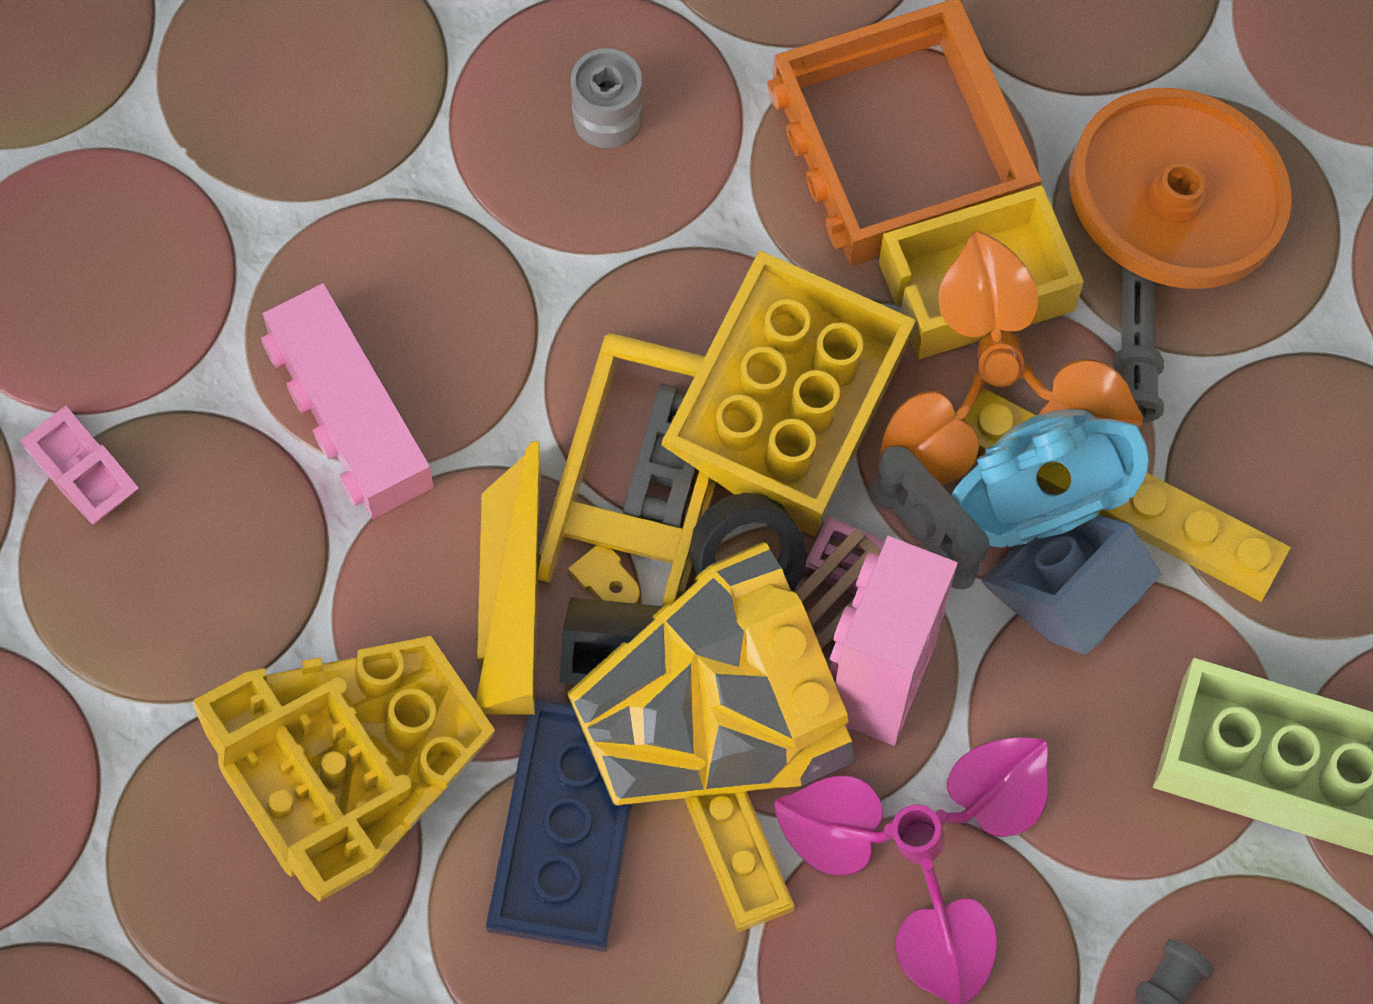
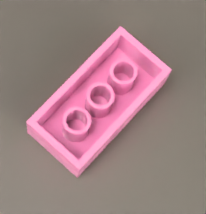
[830,535,958,746]

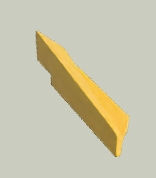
[476,441,541,715]

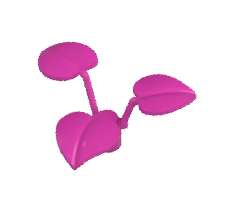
[774,737,1048,1004]

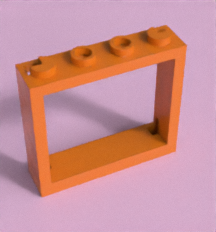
[767,0,1042,267]

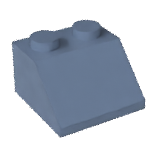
[982,515,1162,655]

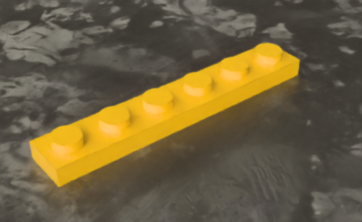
[964,388,1291,602]

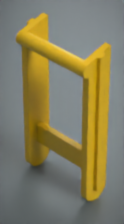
[537,332,717,606]

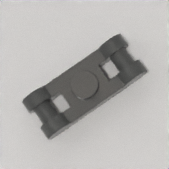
[623,383,697,528]
[869,446,990,589]

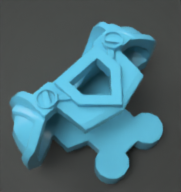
[951,409,1150,548]

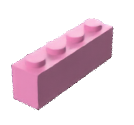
[260,283,434,519]

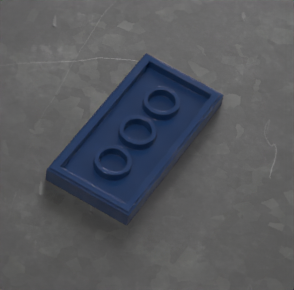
[486,699,633,952]

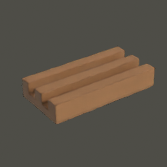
[795,528,881,651]

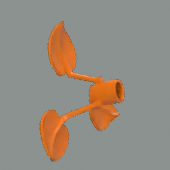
[880,231,1144,484]

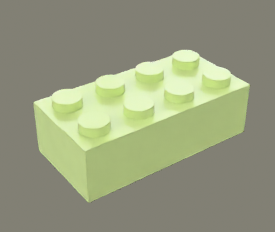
[1152,658,1373,856]

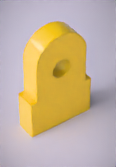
[568,545,640,604]

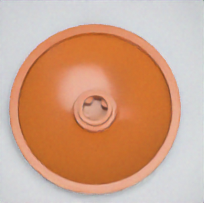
[1069,88,1292,289]

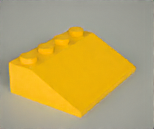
[662,250,916,537]

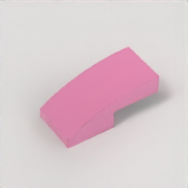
[20,405,139,526]

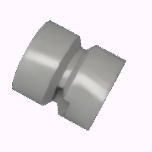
[570,48,642,148]

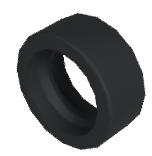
[689,493,808,591]

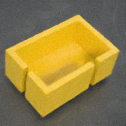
[879,185,1084,360]

